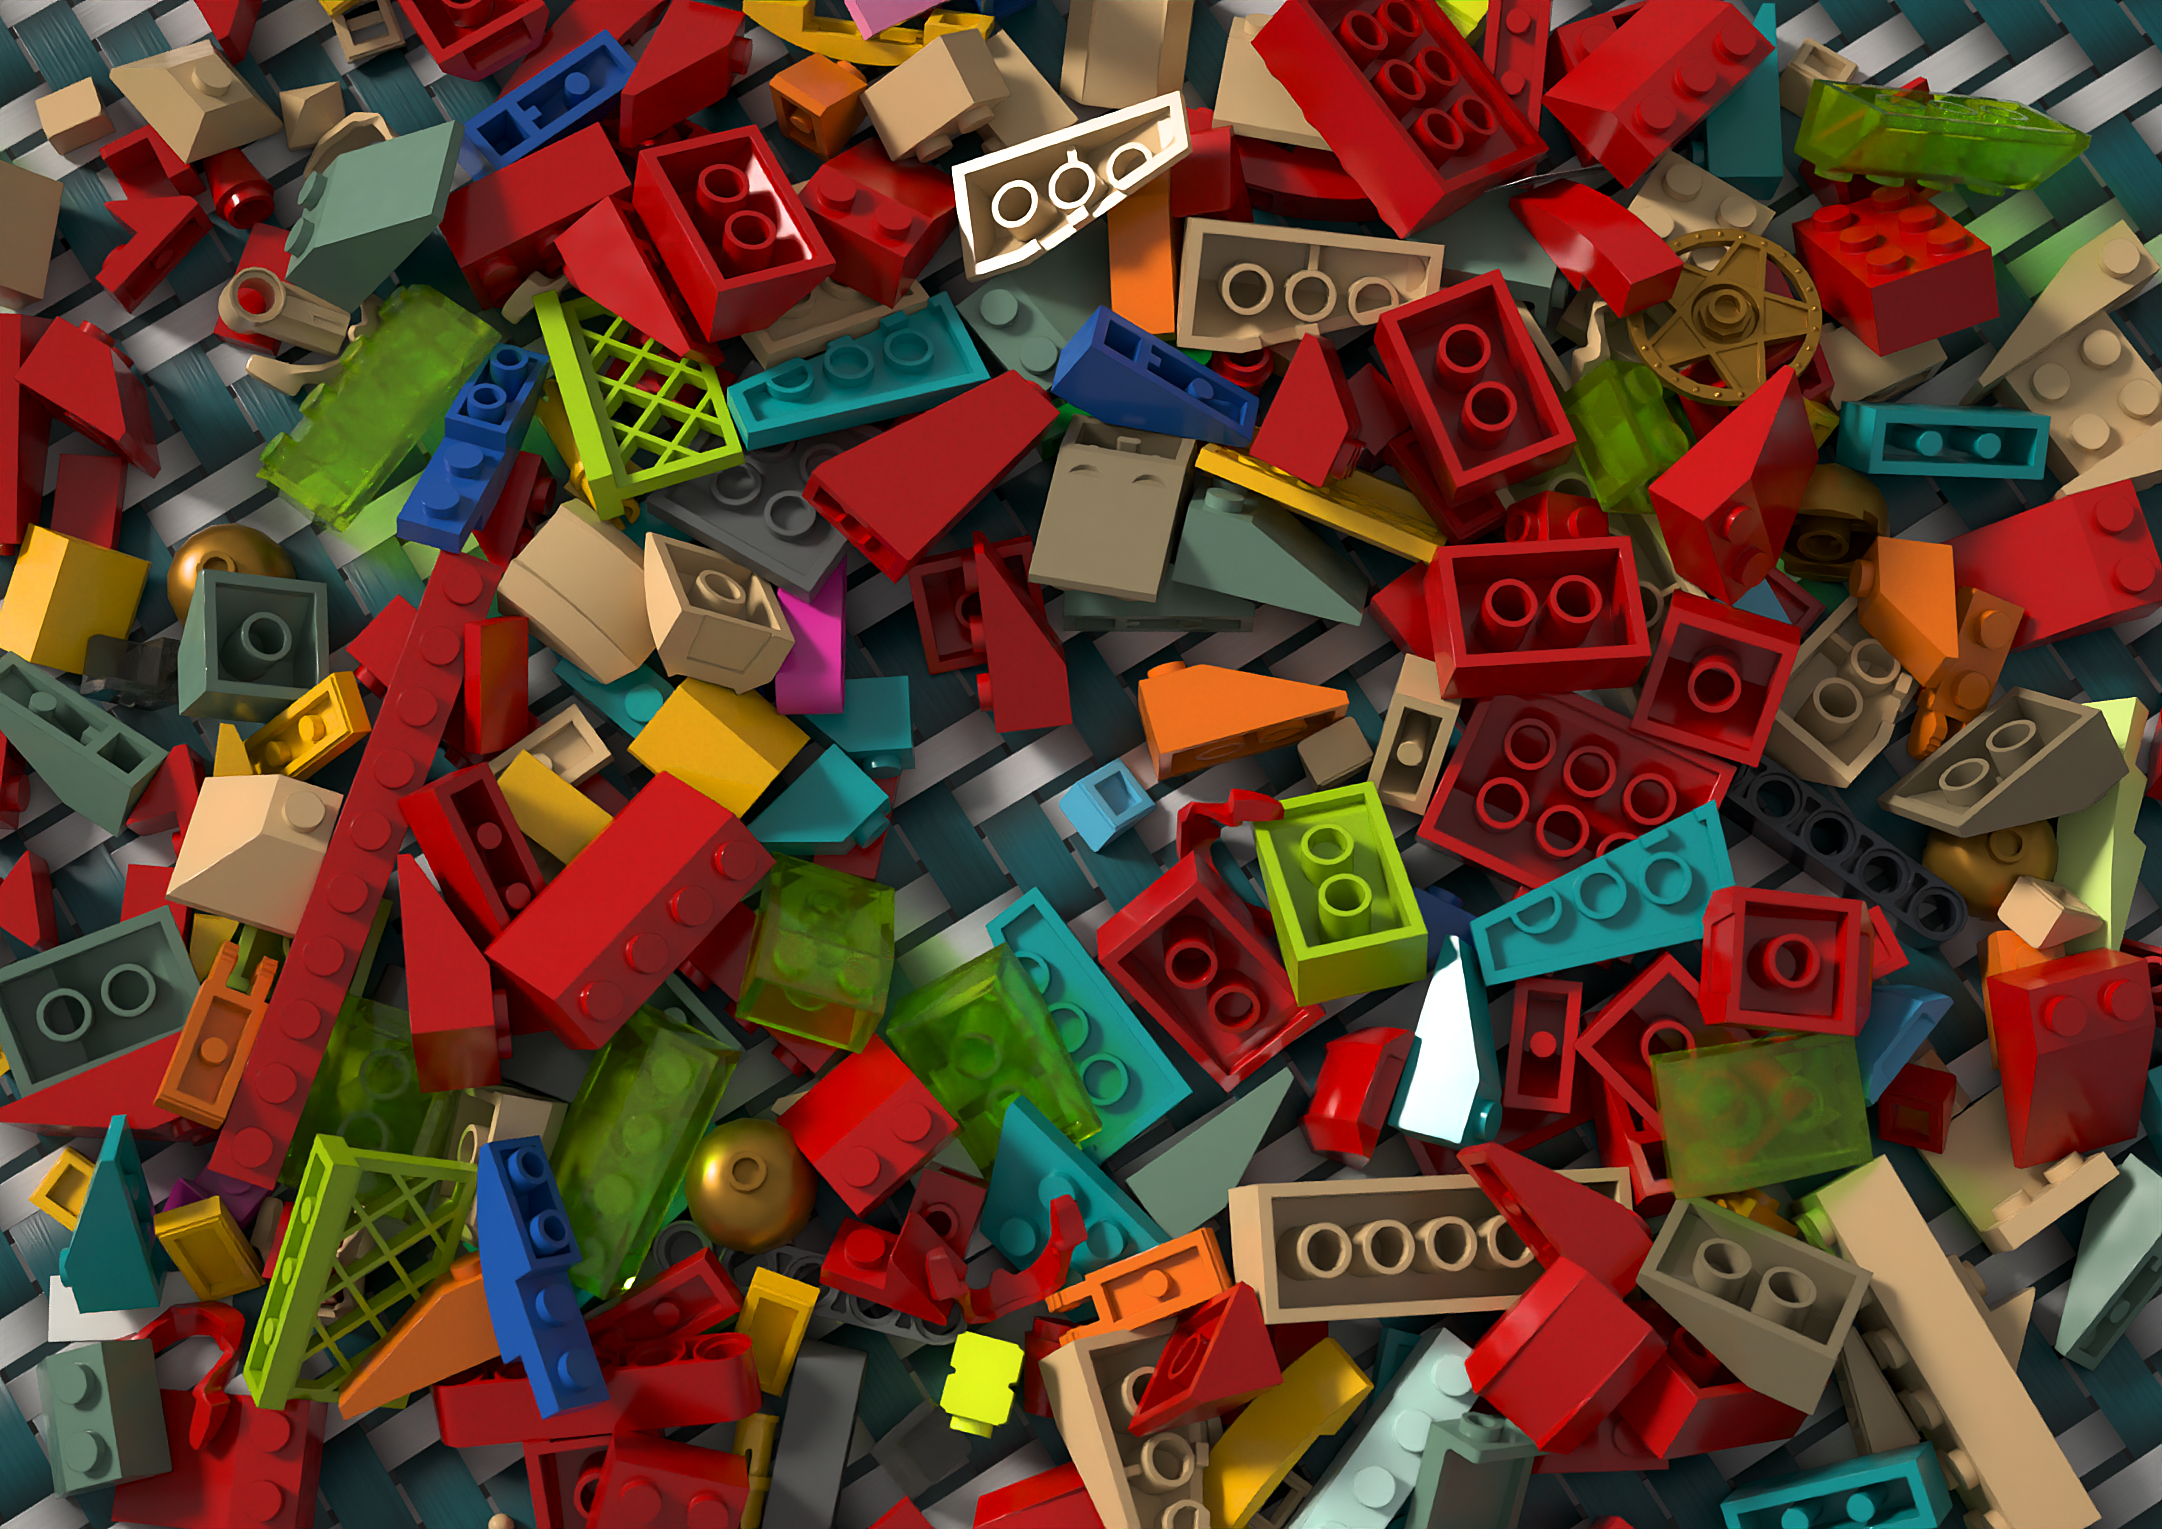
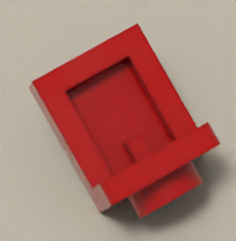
[1505,490,1609,542]

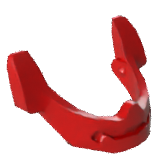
[1176,788,1285,936]
[925,1194,1088,1324]
[116,1300,245,1450]

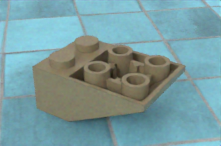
[1028,413,1197,603]

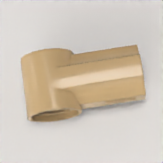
[218,267,351,358]

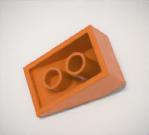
[1137,661,1349,781]

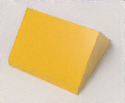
[0,523,152,682]
[627,677,810,820]

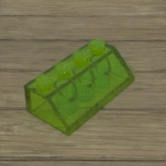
[1794,79,2092,197]
[255,284,502,533]
[549,1002,742,1300]

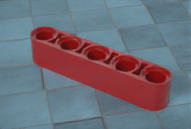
[429,1332,763,1448]

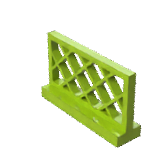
[531,289,746,521]
[242,1134,478,1410]

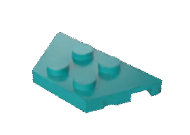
[980,1094,1173,1323]

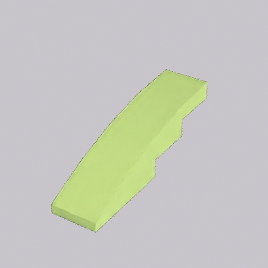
[2053,697,2149,956]

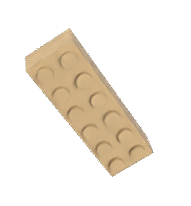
[1788,1154,2102,1529]
[1228,1167,1641,1324]

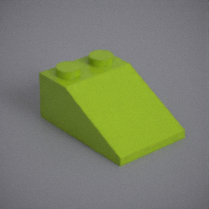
[1249,781,1428,1007]

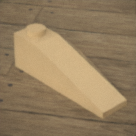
[952,90,1193,283]
[1177,216,1445,353]
[1763,595,1913,788]

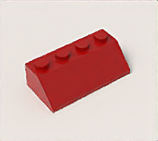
[481,770,776,1050]

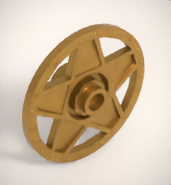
[1627,228,1822,406]

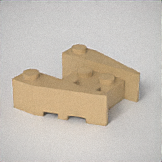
[1959,219,2162,504]

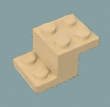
[1555,150,1776,395]

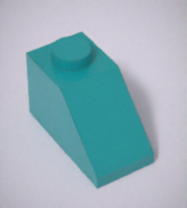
[786,676,915,779]
[746,743,892,855]

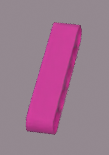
[775,554,847,715]

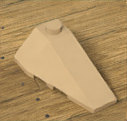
[1038,1317,1210,1529]

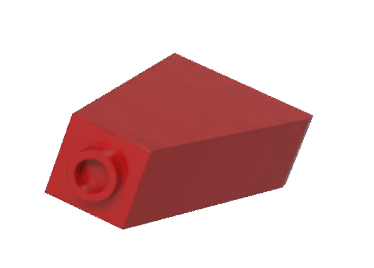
[0,313,54,556]
[801,369,1060,584]

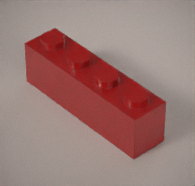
[398,761,550,1036]

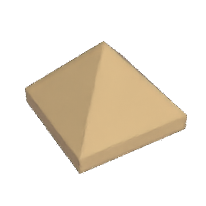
[279,81,347,152]

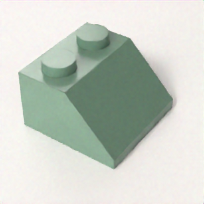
[178,569,330,724]
[36,1339,173,1499]

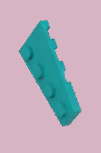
[727,291,991,451]
[1469,799,1736,987]

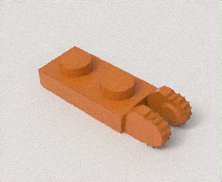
[1906,586,2025,761]
[153,940,279,1130]
[1045,1227,1233,1347]

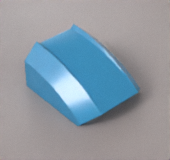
[1798,984,1954,1119]

